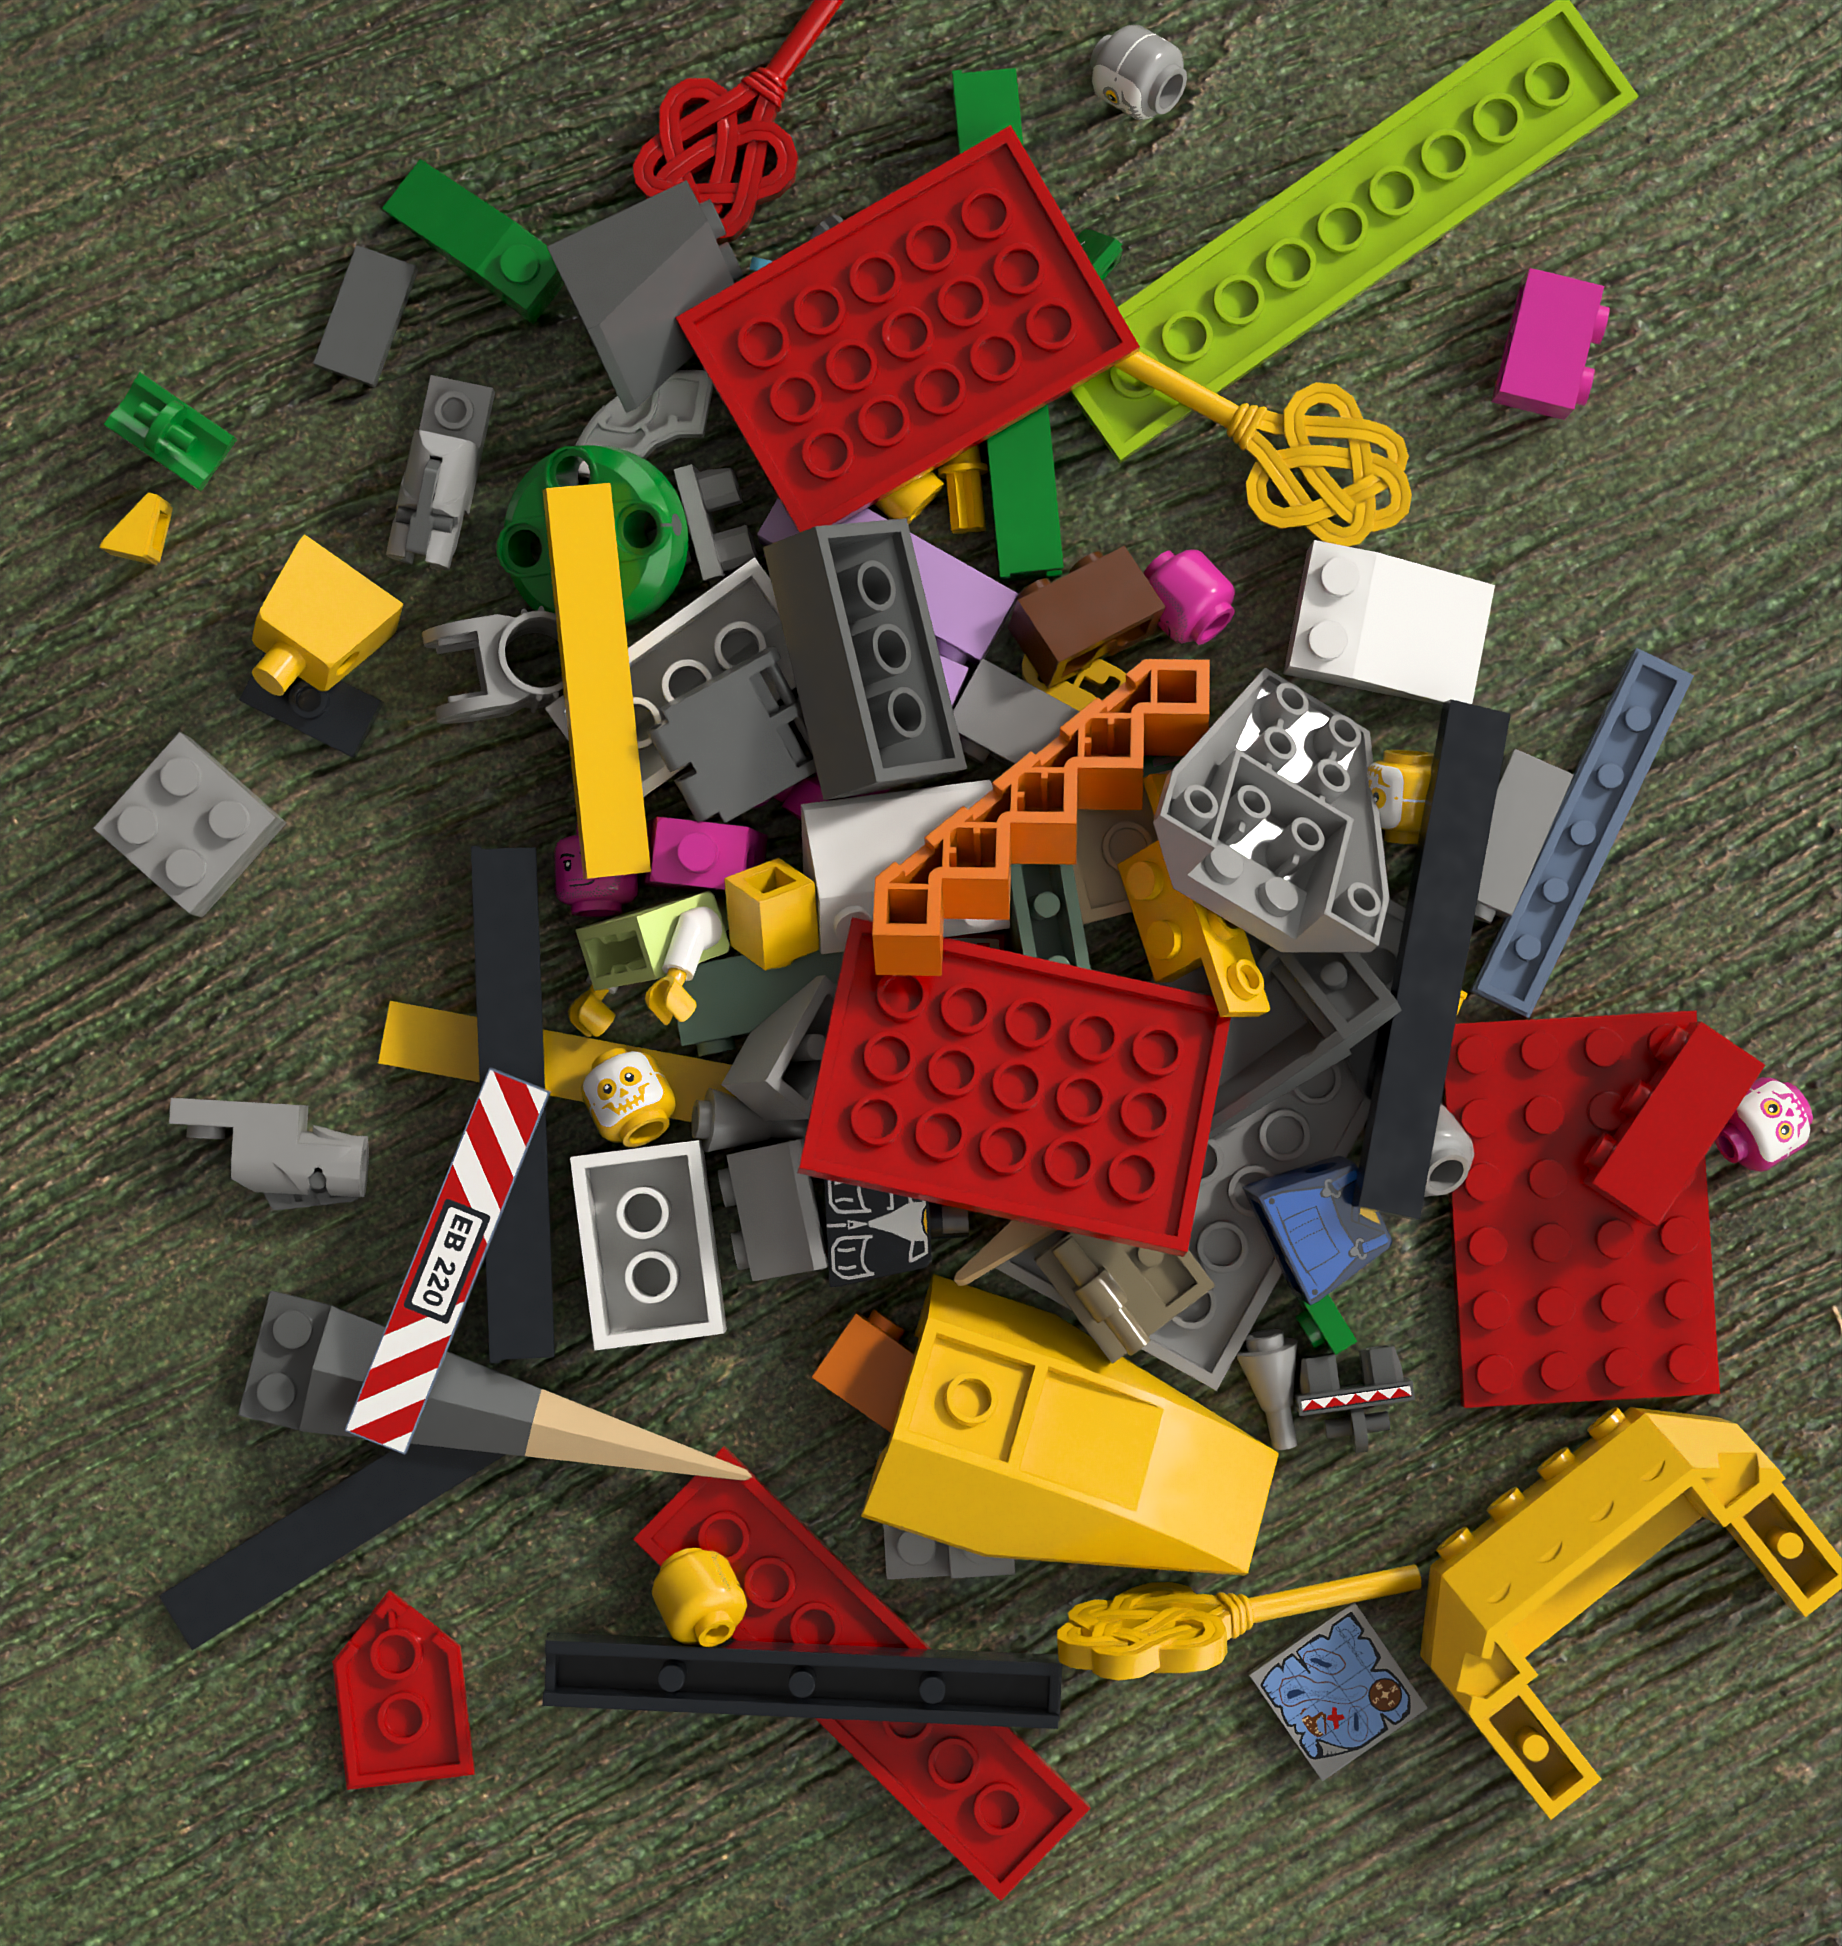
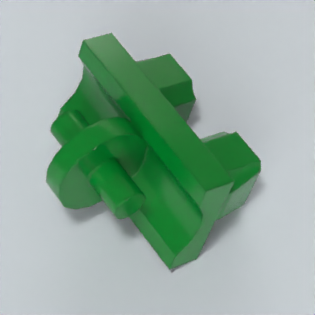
[104,372,237,492]

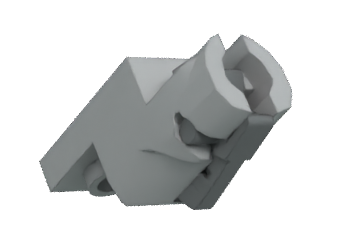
[386,375,495,570]
[169,1098,369,1210]

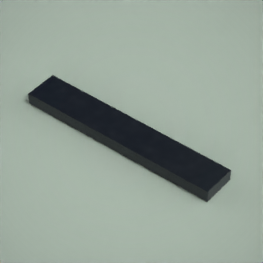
[159,1444,506,1650]

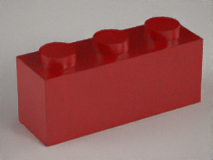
[1583,1021,1765,1227]

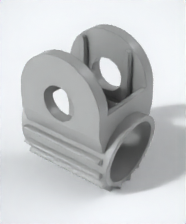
[422,606,564,724]

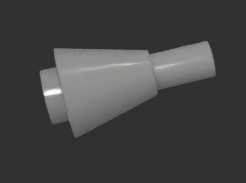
[691,1088,808,1152]
[1236,1329,1298,1450]

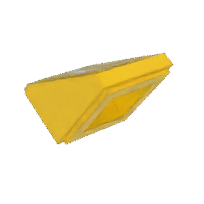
[99,493,173,566]

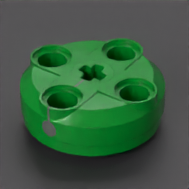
[496,445,688,627]

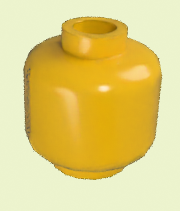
[652,1548,747,1647]

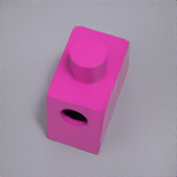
[640,817,768,895]

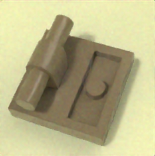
[1034,1232,1215,1364]

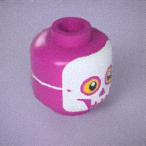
[1715,1077,1813,1172]

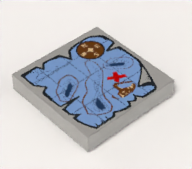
[1248,1603,1427,1781]

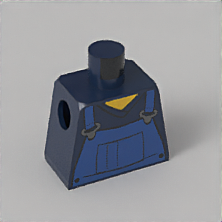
[1242,1156,1392,1306]

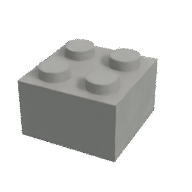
[94,732,287,917]

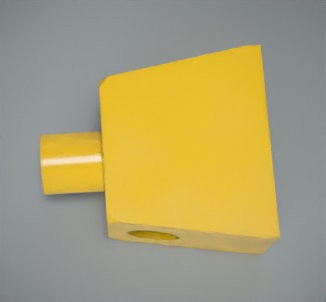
[252,534,404,696]

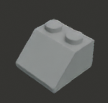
[718,1139,829,1282]

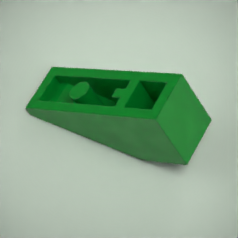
[382,159,564,325]

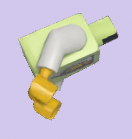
[568,890,730,1037]

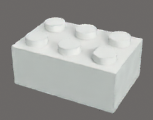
[570,1140,727,1350]

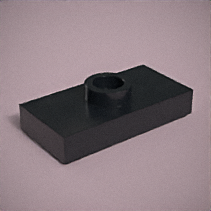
[239,652,384,759]

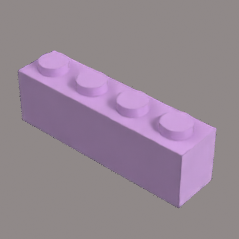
[757,498,1018,666]

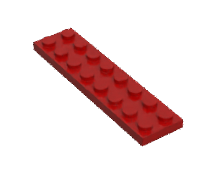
[633,1445,1091,1901]

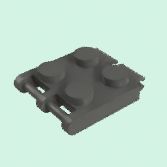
[647,646,817,823]

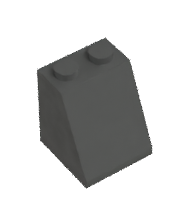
[547,180,744,413]

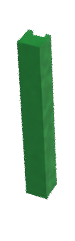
[952,68,1064,585]

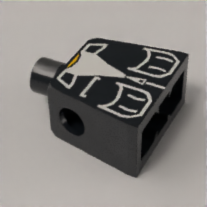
[825,1179,969,1287]

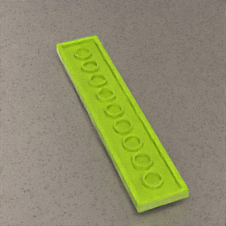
[1068,0,1639,464]

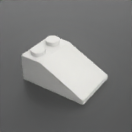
[1283,540,1495,705]

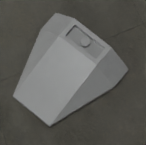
[1153,668,1389,952]

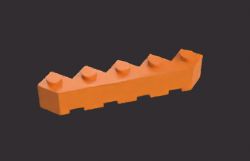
[872,659,1210,976]

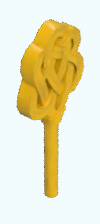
[1114,351,1412,547]
[1057,1564,1421,1681]

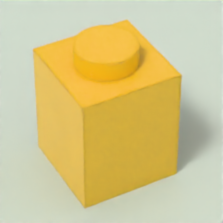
[724,858,819,971]

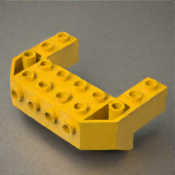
[1420,1407,1842,1820]

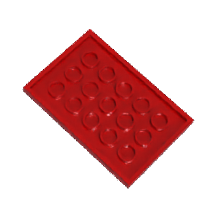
[675,125,1140,533]
[797,917,1231,1257]
[1443,1010,1720,1408]

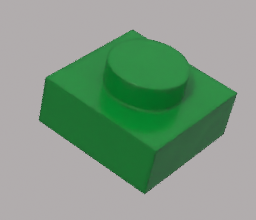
[1295,1294,1357,1355]

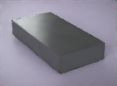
[313,245,418,388]

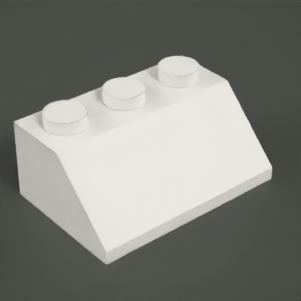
[801,780,1010,954]

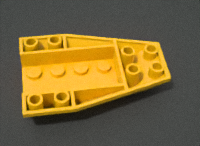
[861,1274,1279,1576]

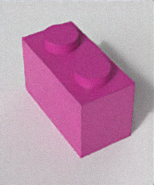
[1491,268,1610,420]

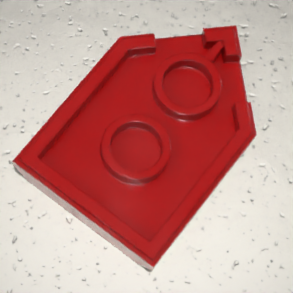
[332,1589,475,1790]

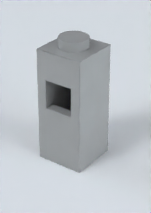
[1474,749,1574,924]

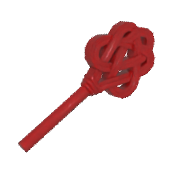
[633,0,845,244]

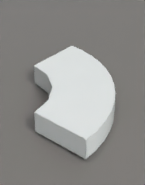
[575,370,713,481]

